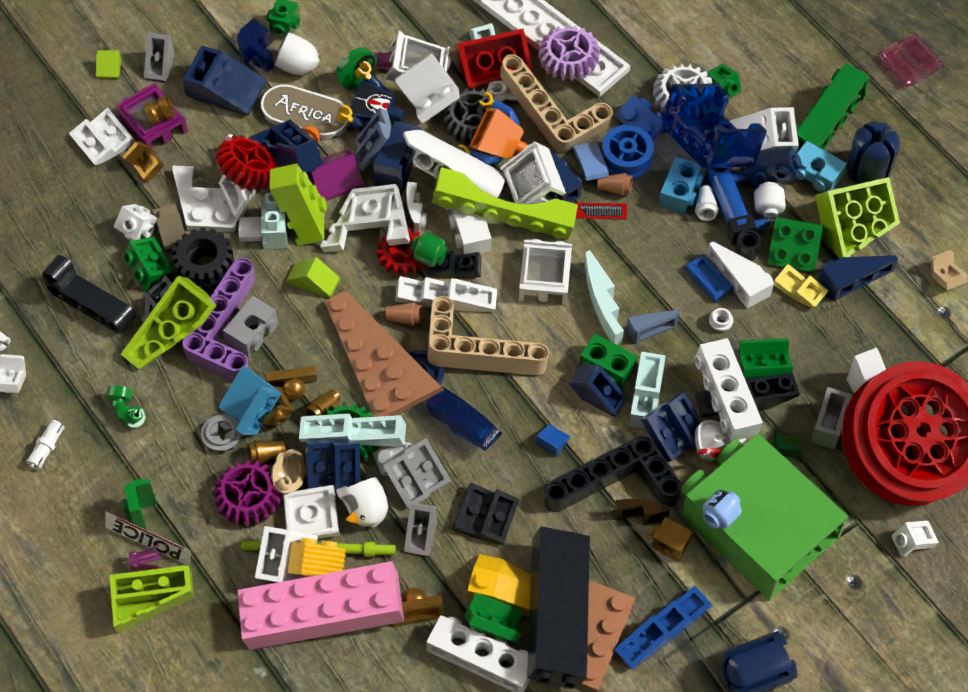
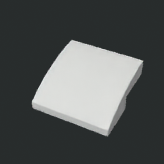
[69,108,136,165]

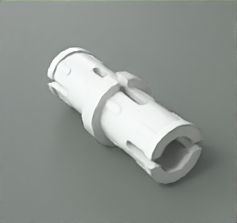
[26,420,65,470]

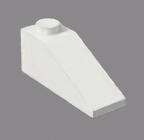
[707,242,774,309]

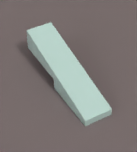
[299,414,406,447]

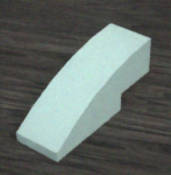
[629,352,666,429]

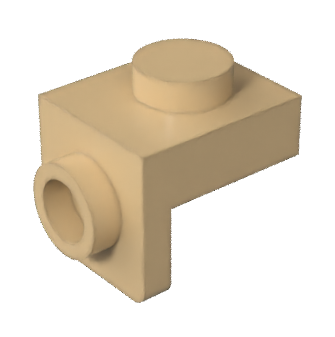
[931,250,968,290]

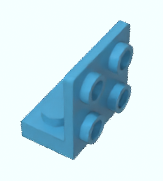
[219,366,282,435]

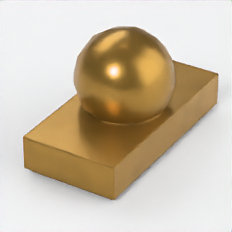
[266,366,317,401]
[392,588,444,627]

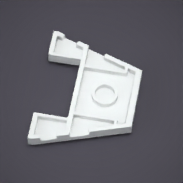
[172,166,256,233]
[320,184,410,253]

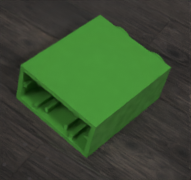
[681,433,848,601]

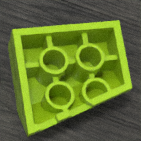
[815,177,900,258]

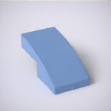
[573,141,609,181]

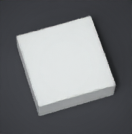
[239,217,263,242]

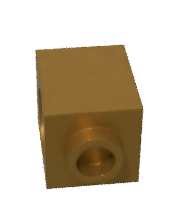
[650,517,693,562]

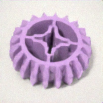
[539,24,600,82]

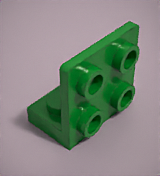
[768,217,823,272]

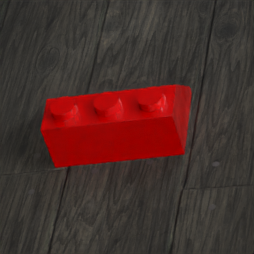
[454,28,534,88]

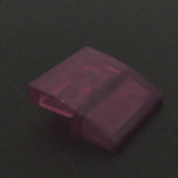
[879,32,944,87]

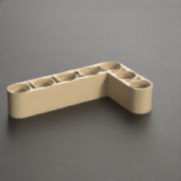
[500,54,613,153]
[427,296,550,375]

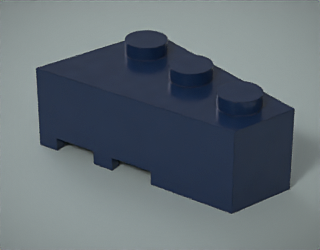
[372,121,422,196]

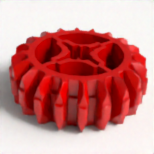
[214,135,278,192]

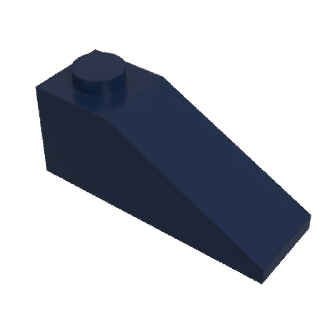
[818,255,898,301]

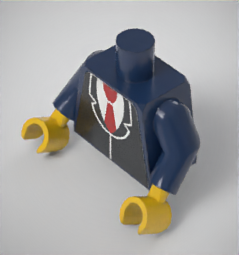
[336,61,405,133]

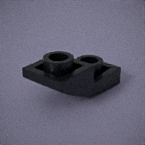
[429,250,482,279]

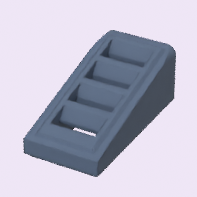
[626,310,679,344]

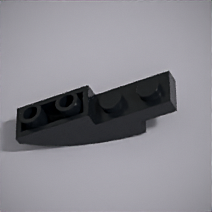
[695,372,800,418]

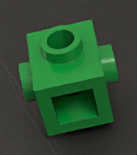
[266,0,300,36]

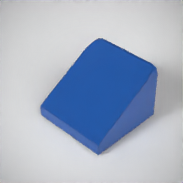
[536,424,570,456]

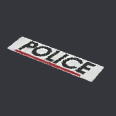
[106,512,191,567]

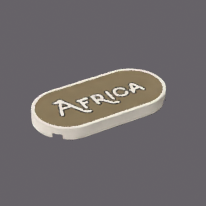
[261,85,348,140]

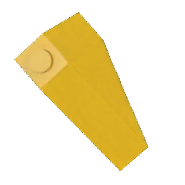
[468,554,531,617]

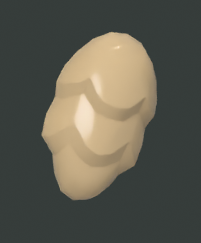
[270,449,306,494]

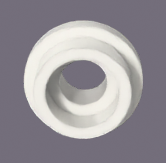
[709,308,733,332]

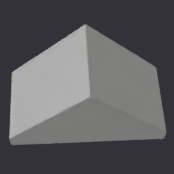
[144,32,175,81]
[404,502,437,556]

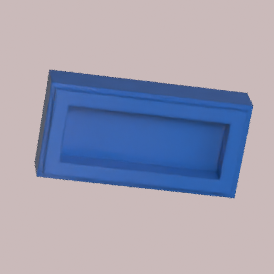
[685,254,734,303]

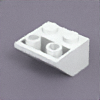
[255,526,318,582]

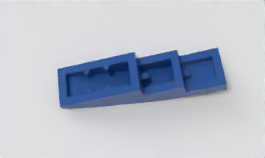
[614,585,713,670]

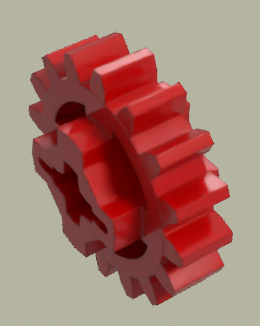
[377,228,424,277]

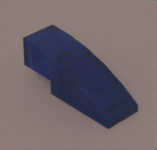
[426,386,502,451]

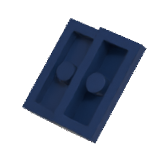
[641,392,702,462]
[305,440,360,493]

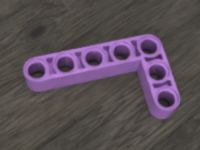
[182,258,255,382]

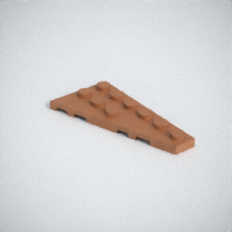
[324,290,444,417]

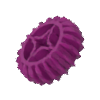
[212,459,282,527]

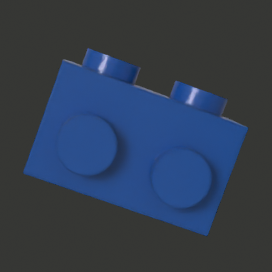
[615,95,670,141]

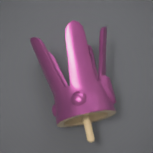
[374,51,393,70]
[123,544,162,572]

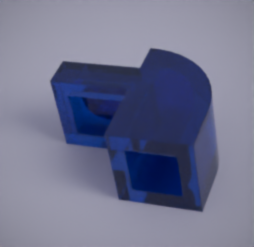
[237,18,274,72]

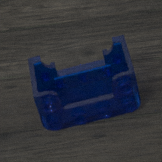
[662,84,767,168]

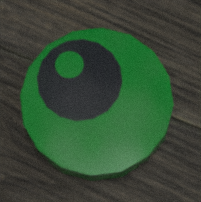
[335,47,377,90]

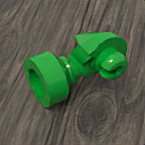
[107,386,145,428]

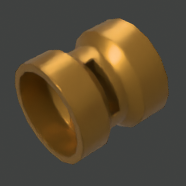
[144,95,175,125]

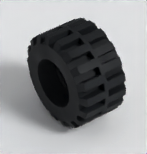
[172,228,234,294]

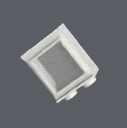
[386,31,451,82]
[500,142,566,204]
[519,239,572,305]

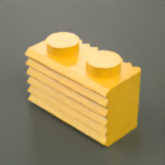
[287,537,347,576]

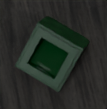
[774,432,802,458]

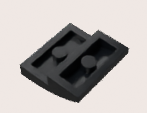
[452,482,520,545]

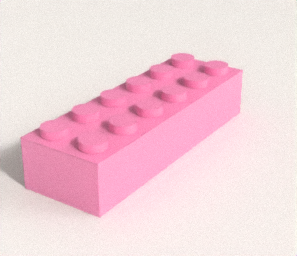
[238,561,404,650]

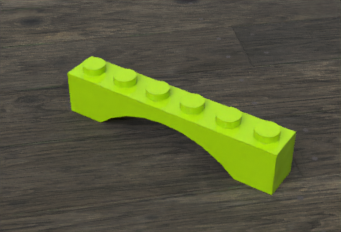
[431,167,578,240]

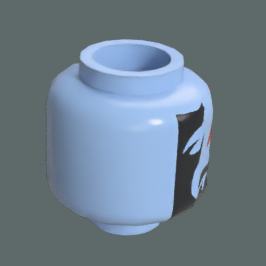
[702,490,742,529]

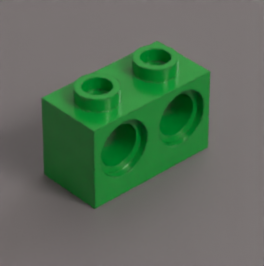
[579,334,638,390]

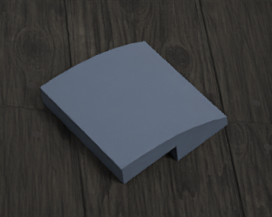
[353,108,391,171]

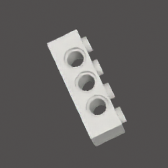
[695,338,763,442]
[427,615,530,692]

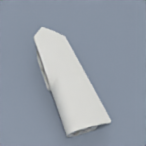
[403,130,505,198]

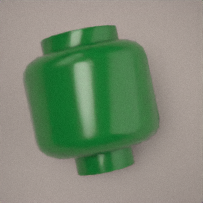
[411,232,448,267]

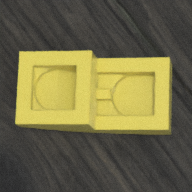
[773,264,828,309]

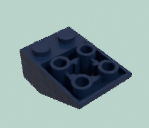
[183,45,267,116]

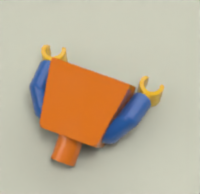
[457,92,528,164]

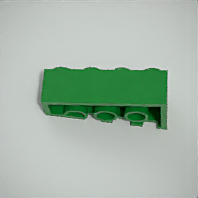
[796,62,869,150]

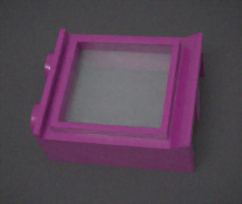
[116,83,188,148]

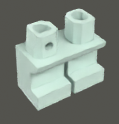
[261,193,287,249]

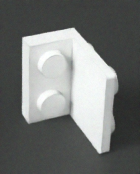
[395,54,460,124]

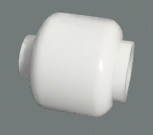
[754,182,786,219]

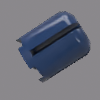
[847,122,900,184]
[721,631,797,692]

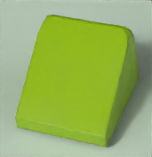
[96,50,121,79]

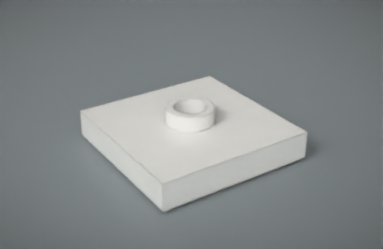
[283,485,339,539]

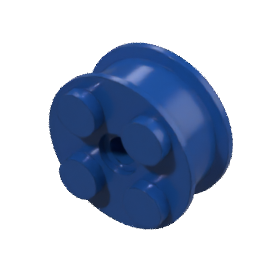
[602,125,654,180]

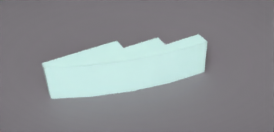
[584,250,624,345]

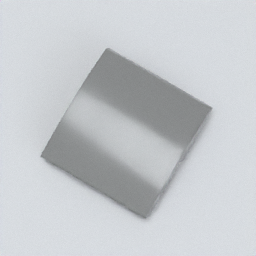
[383,436,451,509]

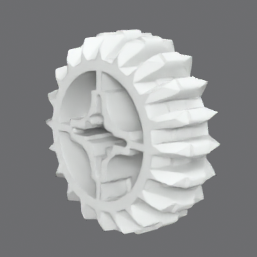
[653,63,715,121]

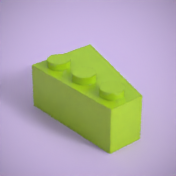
[270,164,327,246]
[109,565,194,633]

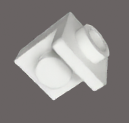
[892,521,939,557]

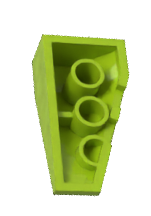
[121,276,217,369]

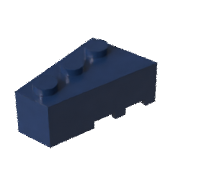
[248,119,323,173]

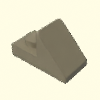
[153,204,185,253]

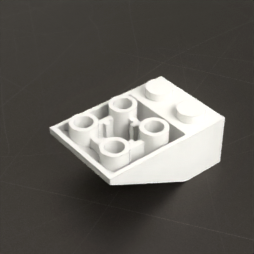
[721,107,798,163]

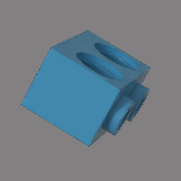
[659,156,704,214]

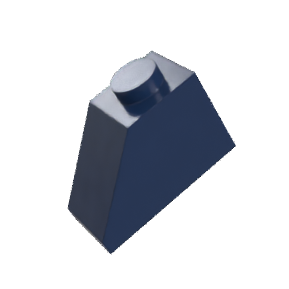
[568,365,628,416]

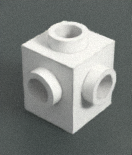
[114,204,157,240]

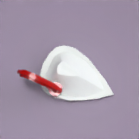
[695,420,747,461]

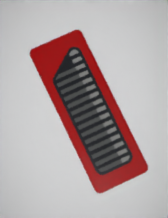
[575,203,627,219]

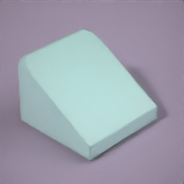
[469,23,495,40]

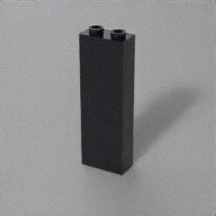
[527,526,590,689]

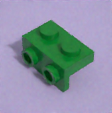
[738,338,793,378]
[122,479,157,530]
[464,592,522,643]

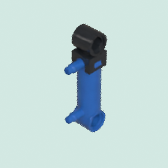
[705,156,771,261]

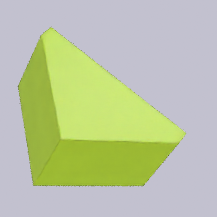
[286,257,340,298]

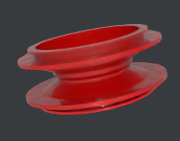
[841,361,968,506]

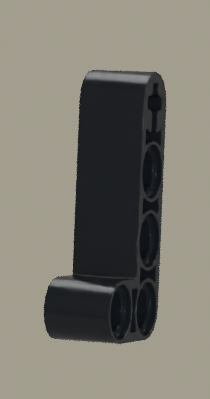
[42,255,136,334]

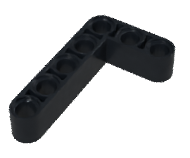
[544,436,682,512]

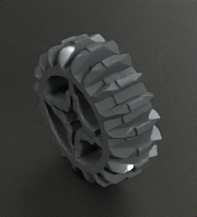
[442,88,499,144]

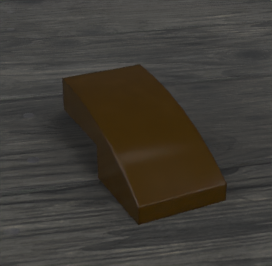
[614,499,670,525]

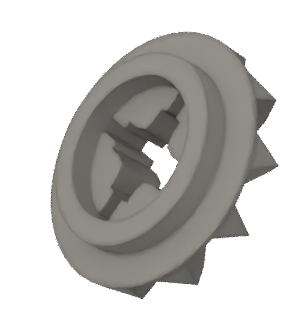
[201,415,241,452]

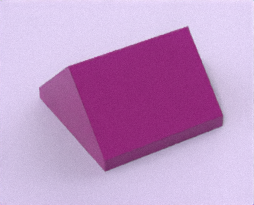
[307,150,364,201]

